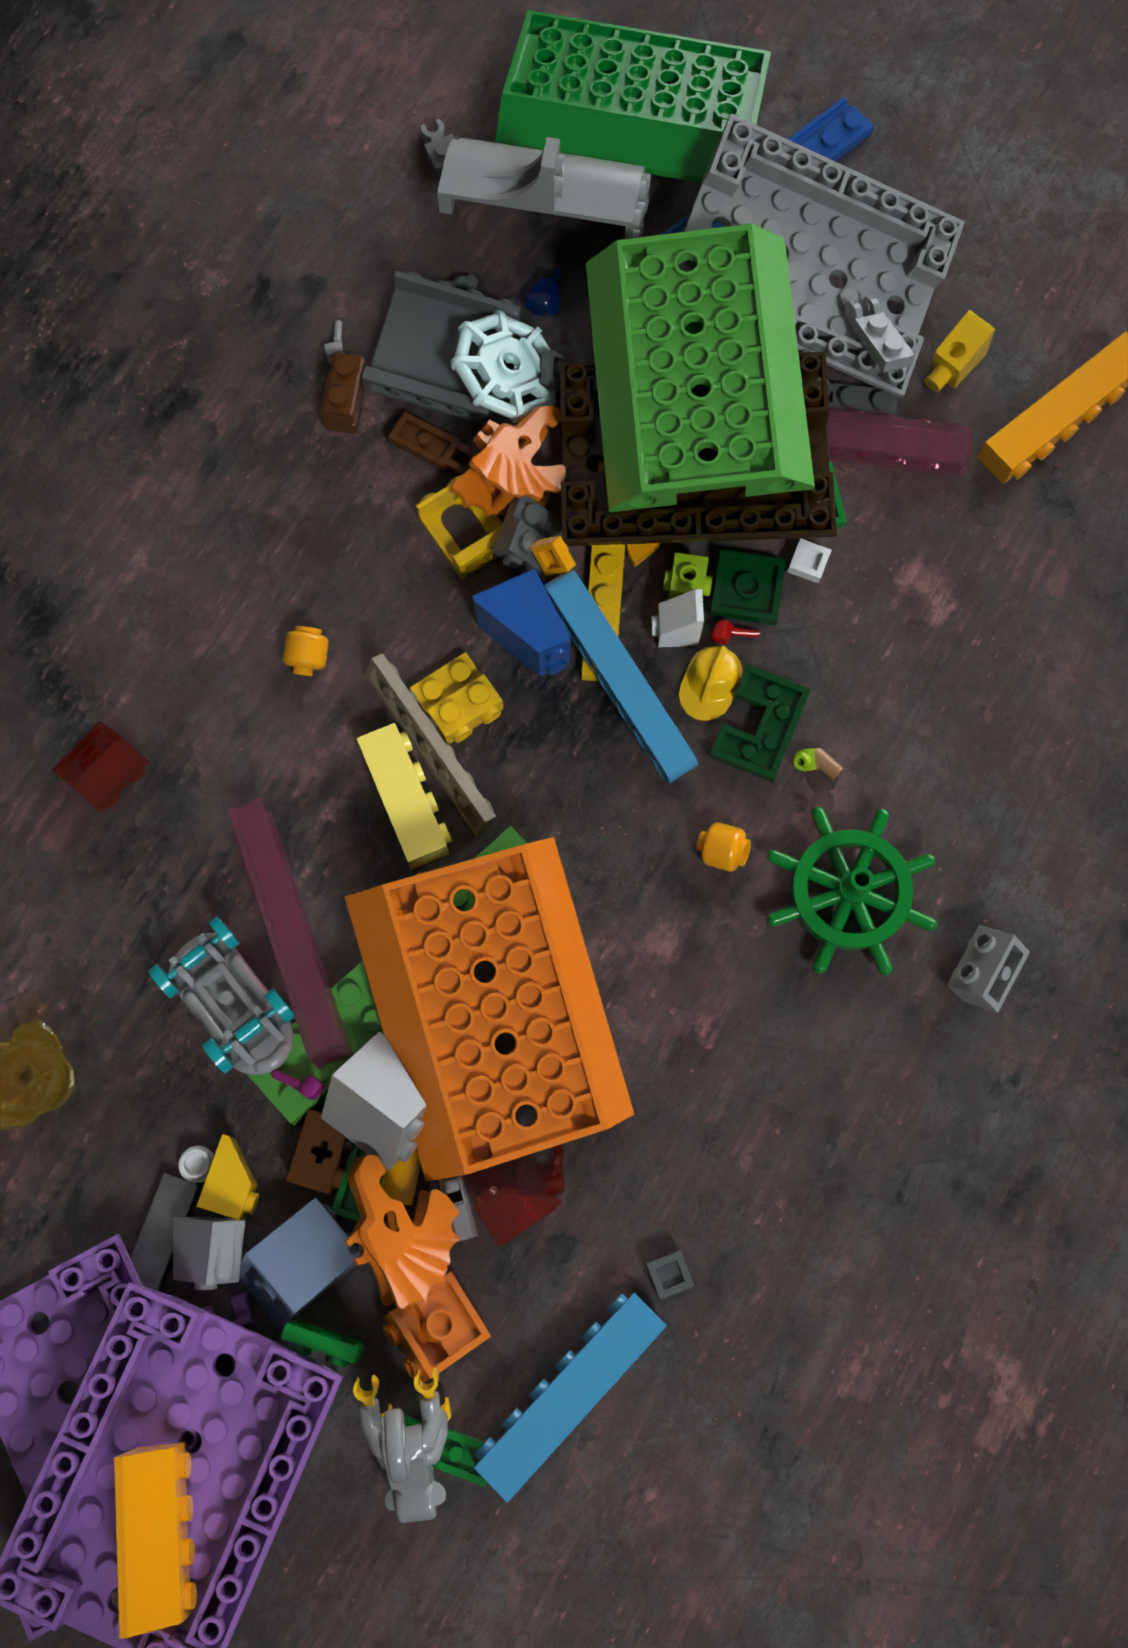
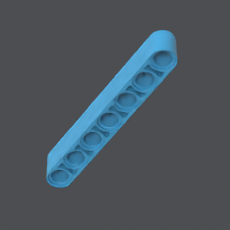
[544,569,698,784]

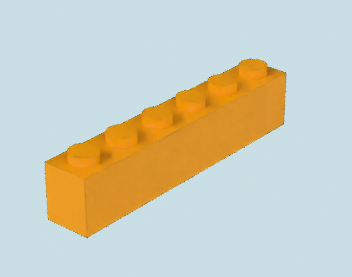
[977,331,1128,485]

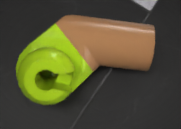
[792,748,844,781]

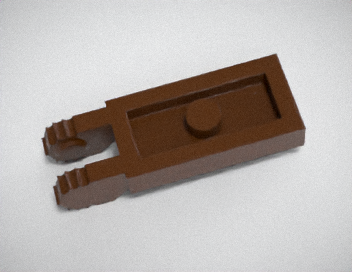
[388,411,479,477]

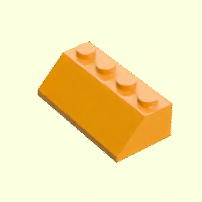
[114,1442,197,1639]

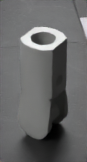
[439,1176,479,1242]

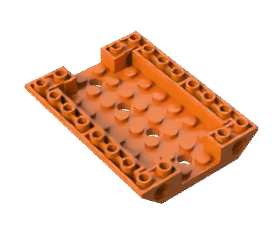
[345,837,635,1182]

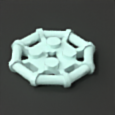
[450,310,557,423]

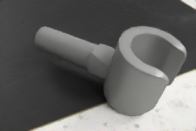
[324,320,345,363]

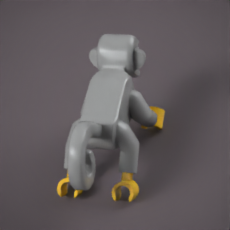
[353,1367,451,1523]

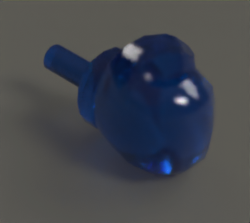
[524,269,563,317]

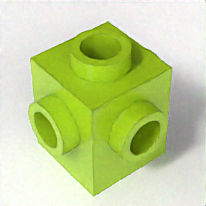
[663,553,712,600]

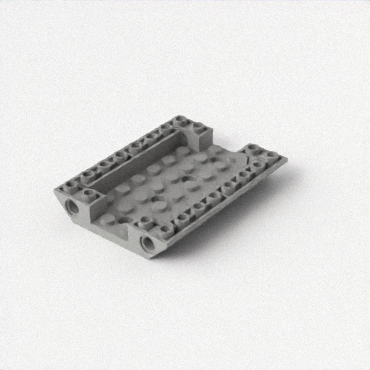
[678,114,965,398]

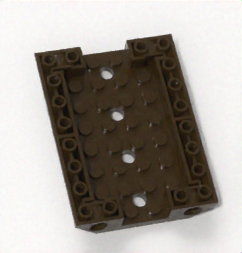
[560,351,837,546]

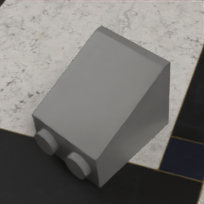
[321,1031,426,1170]

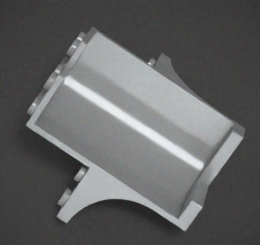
[437,137,651,239]

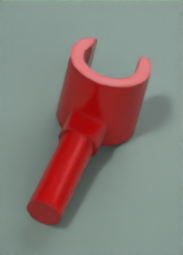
[711,620,760,644]

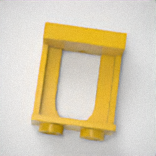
[416,476,503,580]

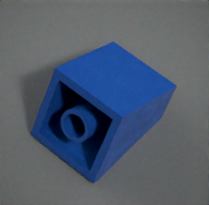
[472,569,571,676]

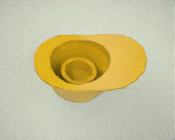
[679,645,743,721]

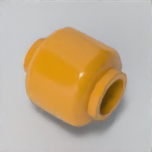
[282,626,329,677]
[697,822,751,872]

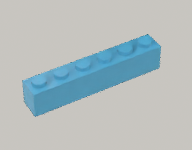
[474,1293,667,1503]

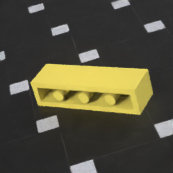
[357,723,452,870]

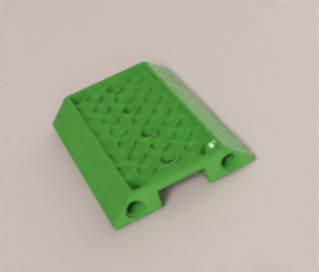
[586,223,815,512]

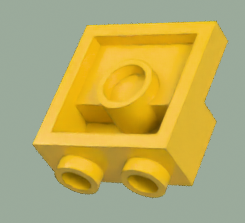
[409,652,504,744]

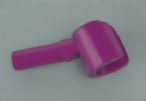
[272,1069,325,1100]

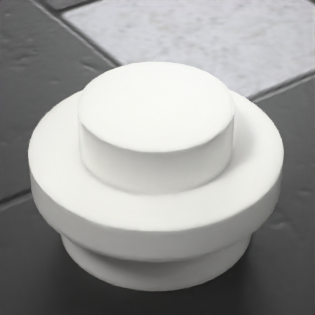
[179,1146,214,1183]

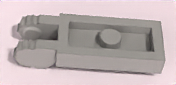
[844,294,915,373]

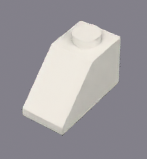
[651,589,704,648]

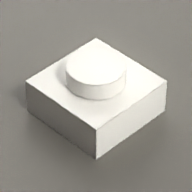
[788,538,831,584]

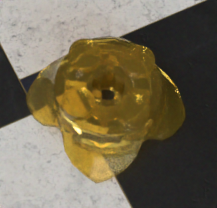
[0,1020,75,1130]

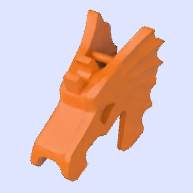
[449,406,566,517]
[344,1155,460,1309]

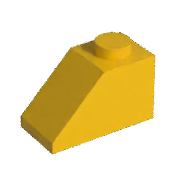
[197,1134,259,1220]

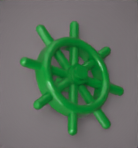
[766,807,937,975]

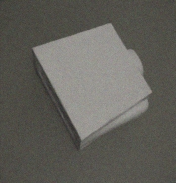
[172,1216,246,1290]

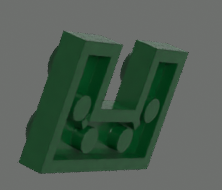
[709,664,811,783]

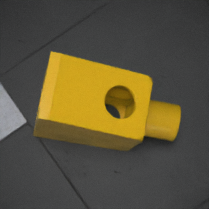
[924,310,995,392]

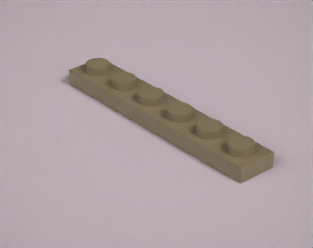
[365,653,496,837]

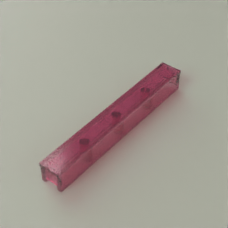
[228,798,353,1070]

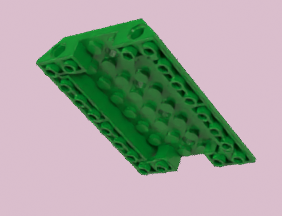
[495,10,771,183]

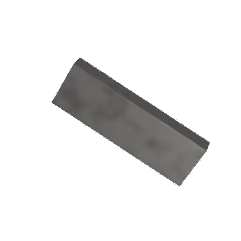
[130,1173,201,1292]

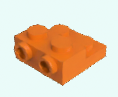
[383,1272,491,1383]

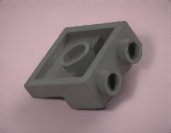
[492,496,562,585]

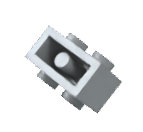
[947,925,1030,1013]

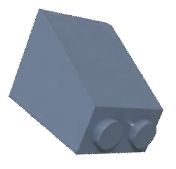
[239,1197,361,1332]

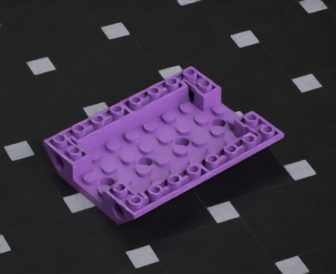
[0,1282,343,1648]

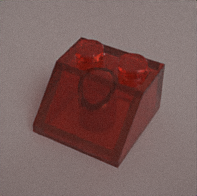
[51,721,149,813]
[473,1185,562,1248]

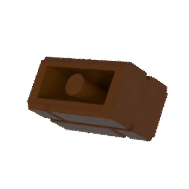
[320,353,366,434]

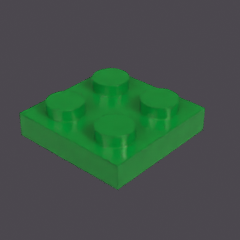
[281,1319,368,1367]

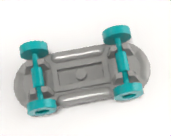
[148,916,296,1075]

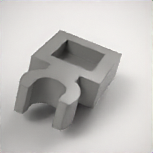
[421,119,455,176]

